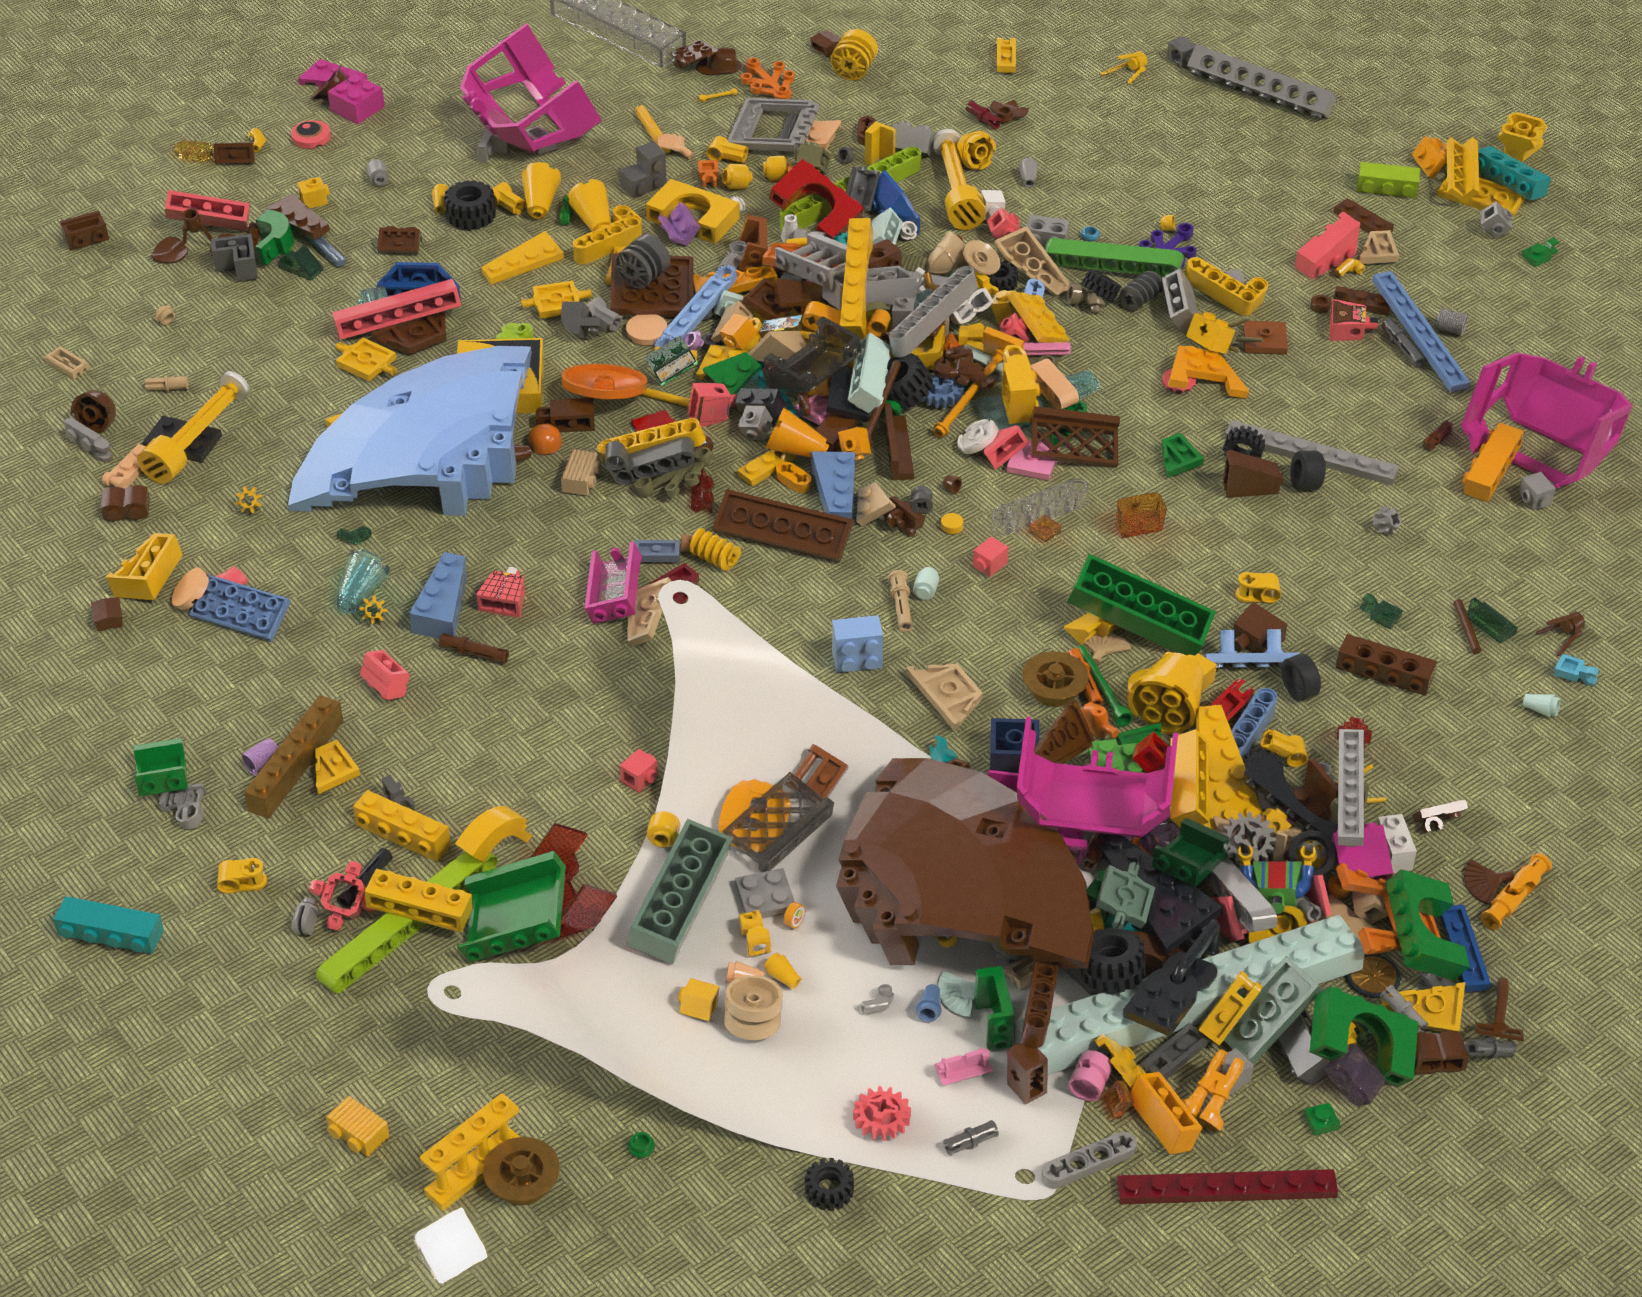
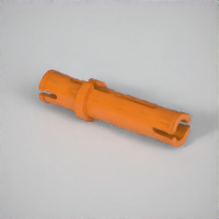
[1067,648,1104,706]

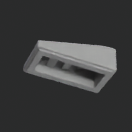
[525,125,557,154]

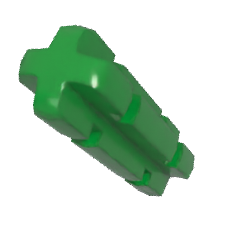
[559,195,573,226]

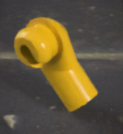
[248,128,266,152]
[1334,258,1365,277]

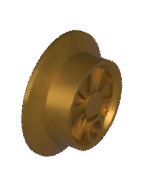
[1022,651,1089,707]
[483,1137,560,1205]

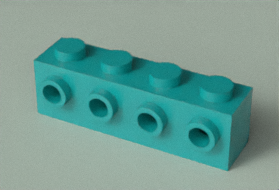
[53,896,164,954]

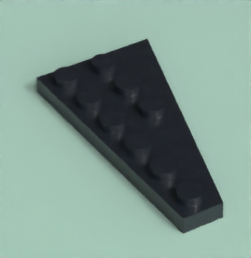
[1099,834,1223,954]

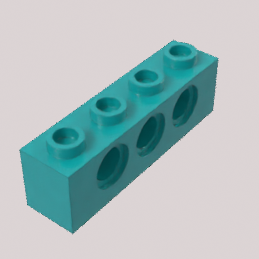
[1478,146,1551,200]

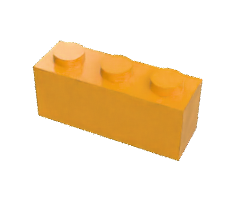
[1128,1072,1202,1155]

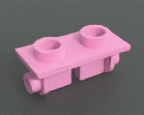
[934,1047,993,1086]

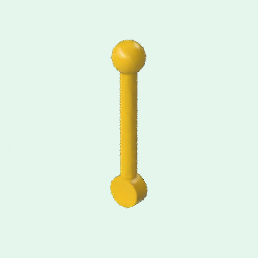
[699,88,738,102]

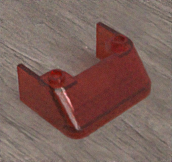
[530,823,617,941]

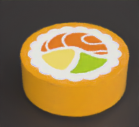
[784,902,806,929]

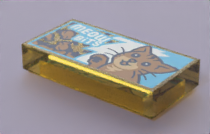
[759,315,804,338]

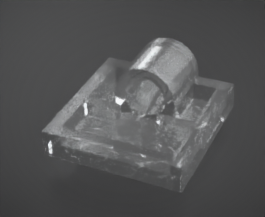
[412,1207,488,1285]

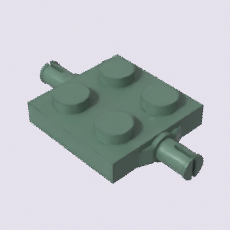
[1096,862,1155,929]

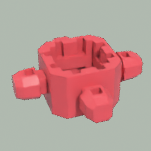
[309,861,378,931]

